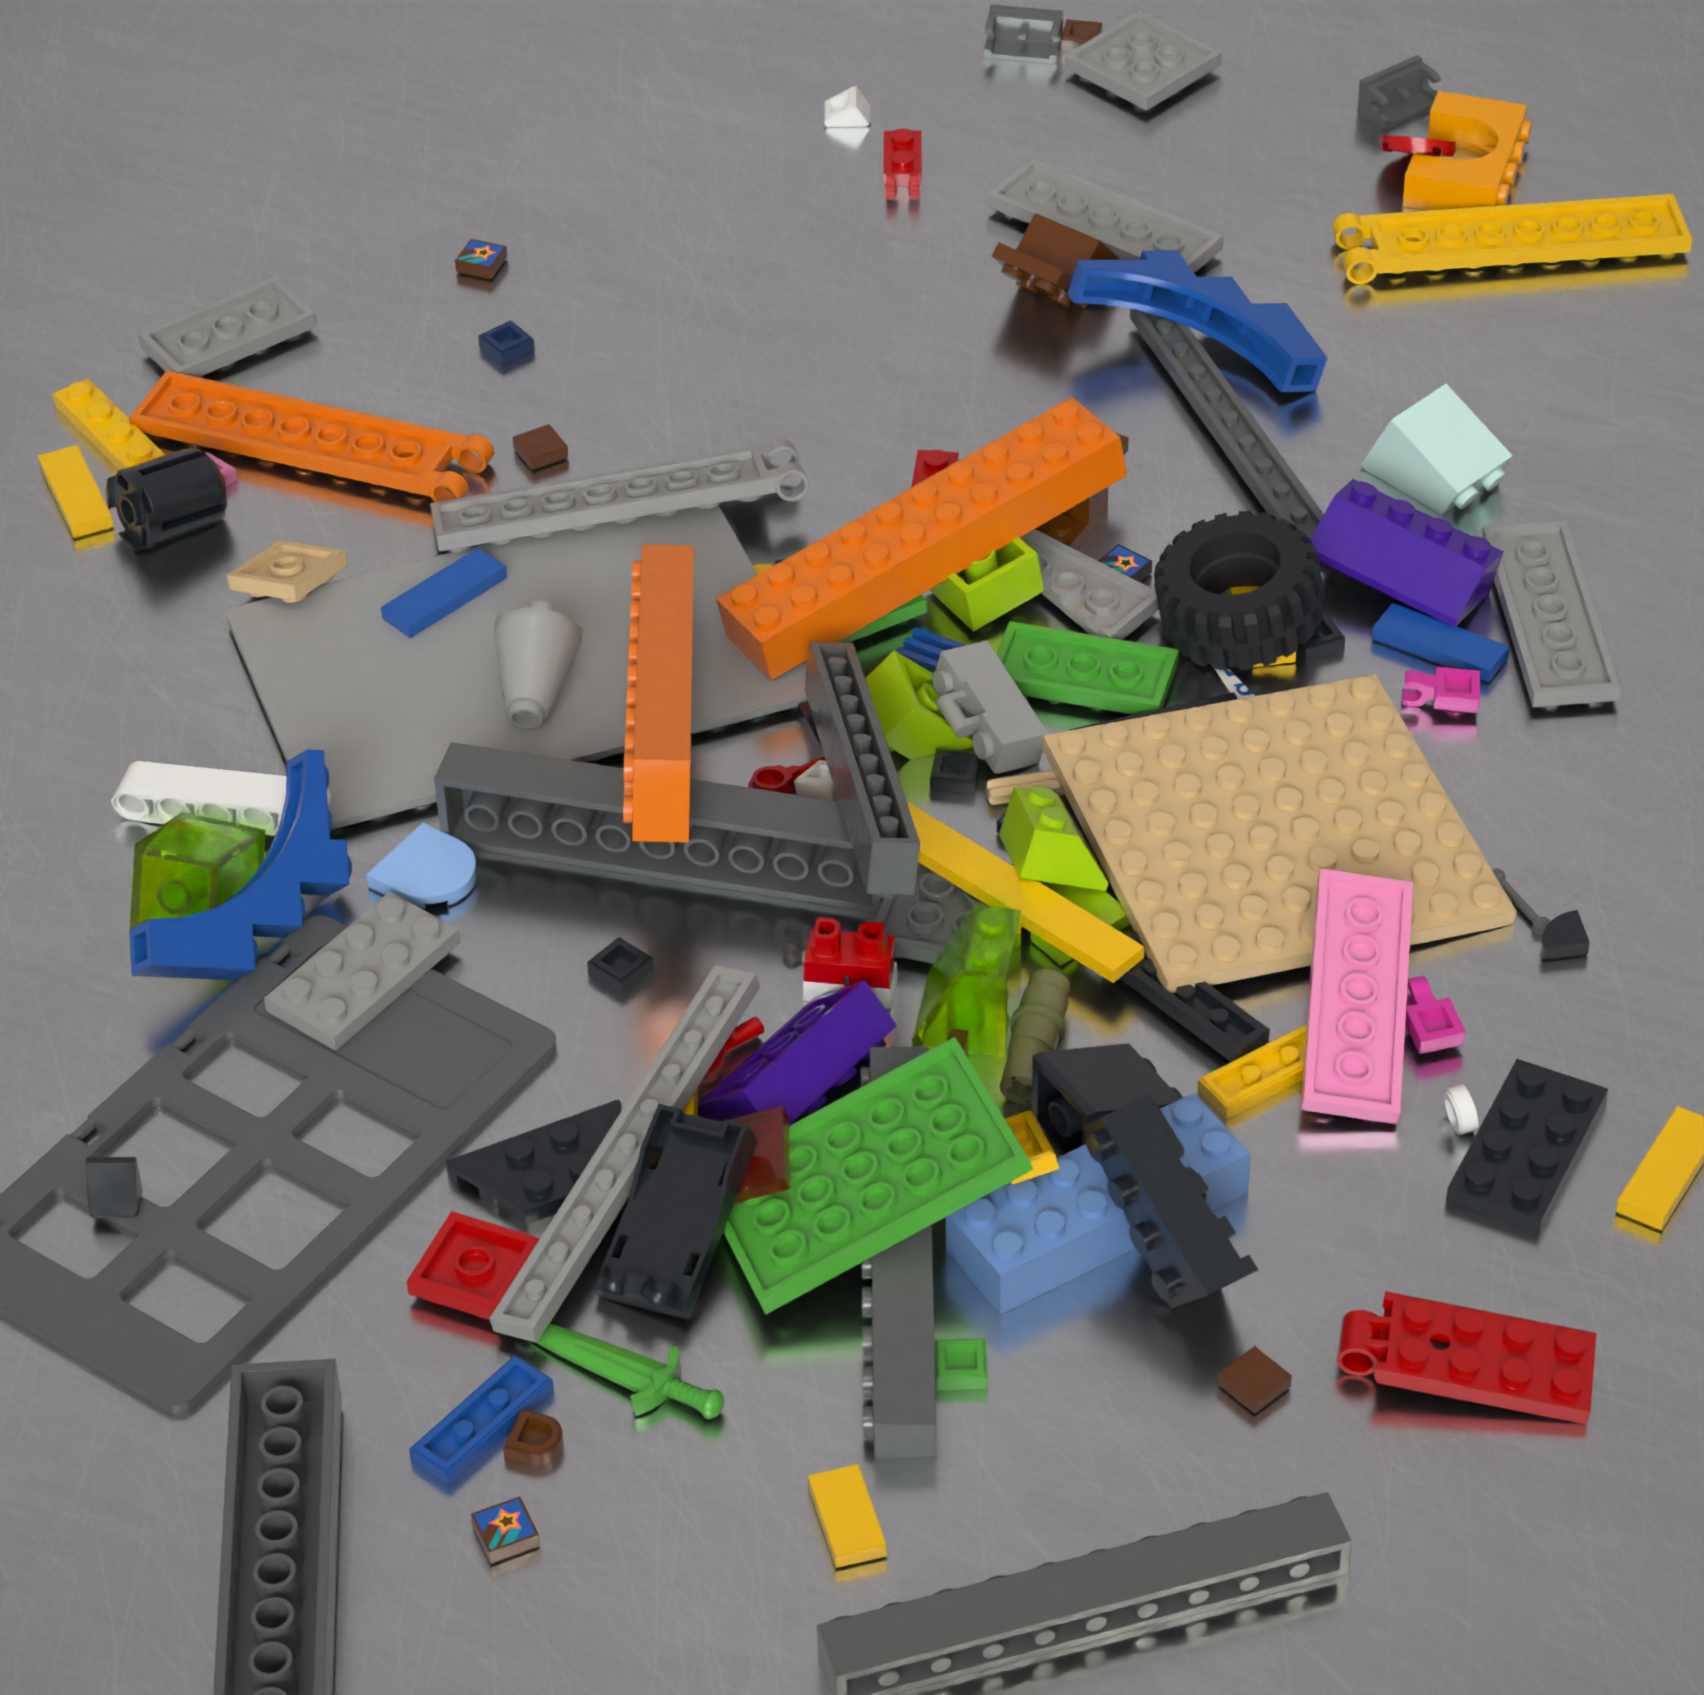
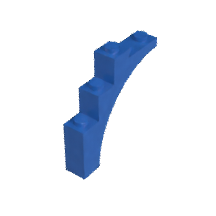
[1067,250,1328,392]
[129,749,352,980]

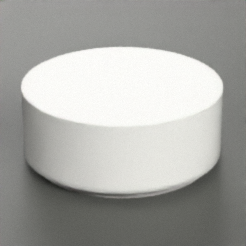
[1442,1083,1479,1135]

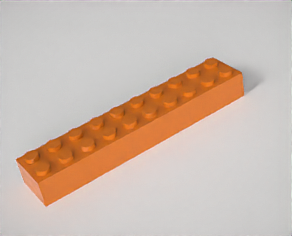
[716,397,1127,681]
[623,544,694,842]

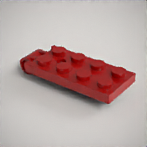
[1337,1291,1597,1424]

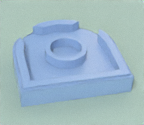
[366,822,477,909]

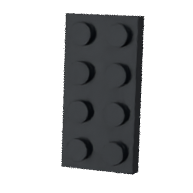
[1446,1059,1608,1233]

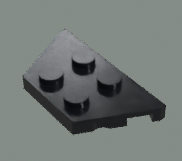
[446,1099,622,1224]

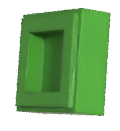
[935,1338,988,1391]

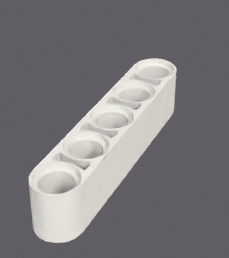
[111,761,331,836]

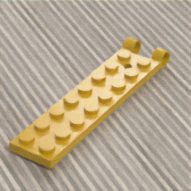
[1332,194,1692,284]

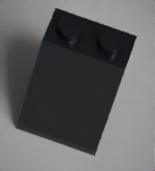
[1032,1043,1183,1156]

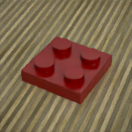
[407,1211,540,1319]

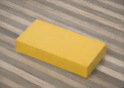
[808,1464,887,1568]

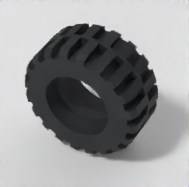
[1154,511,1325,671]

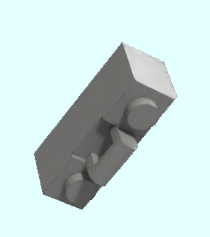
[932,641,1048,774]

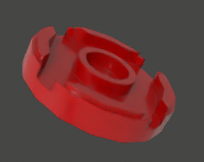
[1379,135,1456,157]

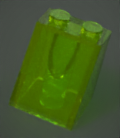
[129,812,266,930]
[912,905,1021,1058]

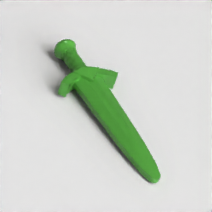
[535,1324,724,1419]

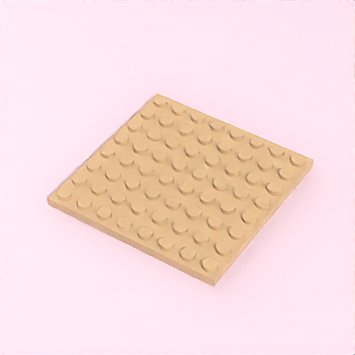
[1042,674,1516,993]

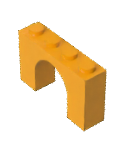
[1403,91,1532,211]

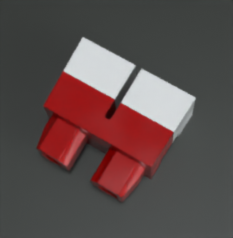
[803,917,898,1009]

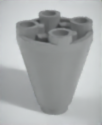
[494,600,583,729]

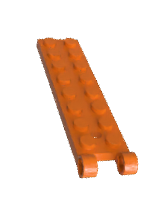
[129,371,495,502]

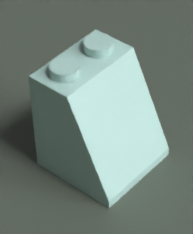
[1360,384,1513,515]

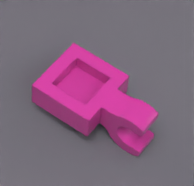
[1402,667,1480,713]
[1405,976,1466,1054]

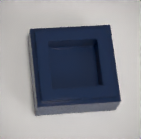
[478,321,535,365]

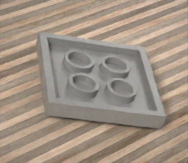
[1064,10,1222,110]

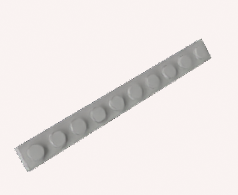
[489,965,760,1343]

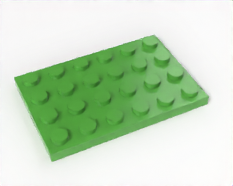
[723,1037,1033,1314]

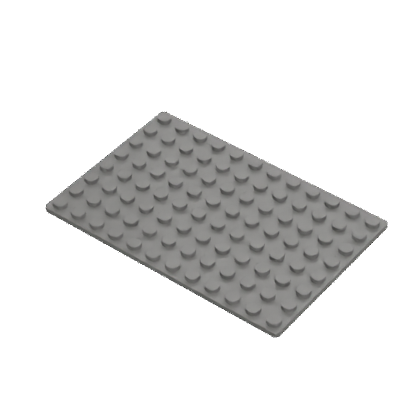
[226,506,808,830]

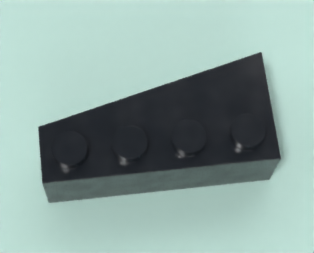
[1082,1094,1258,1309]

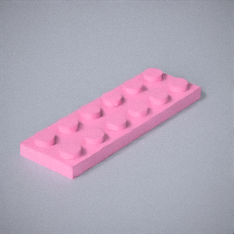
[1300,868,1413,1124]

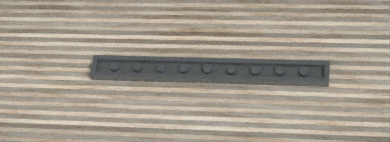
[1130,309,1324,538]

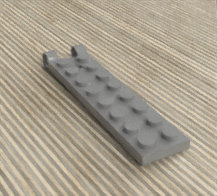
[430,439,809,553]

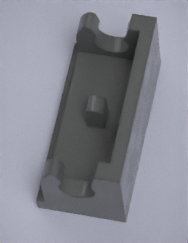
[984,5,1063,64]
[1357,55,1441,130]

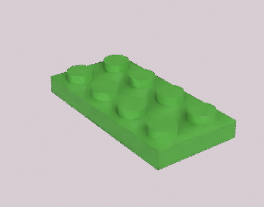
[996,621,1179,715]

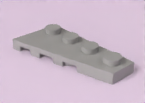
[1020,529,1159,640]

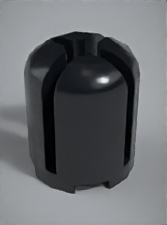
[106,448,227,552]

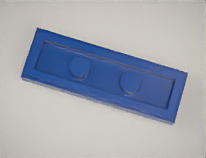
[381,548,507,638]
[1372,603,1510,682]
[409,1355,554,1486]

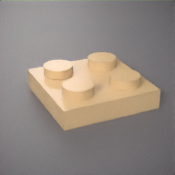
[227,540,348,603]

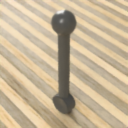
[1492,868,1550,936]

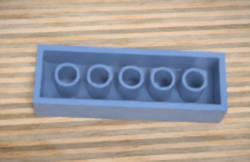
[946,1093,1251,1315]

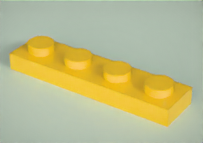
[53,378,165,470]

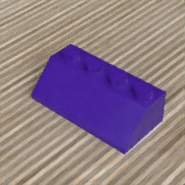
[1310,479,1504,628]
[698,980,897,1143]

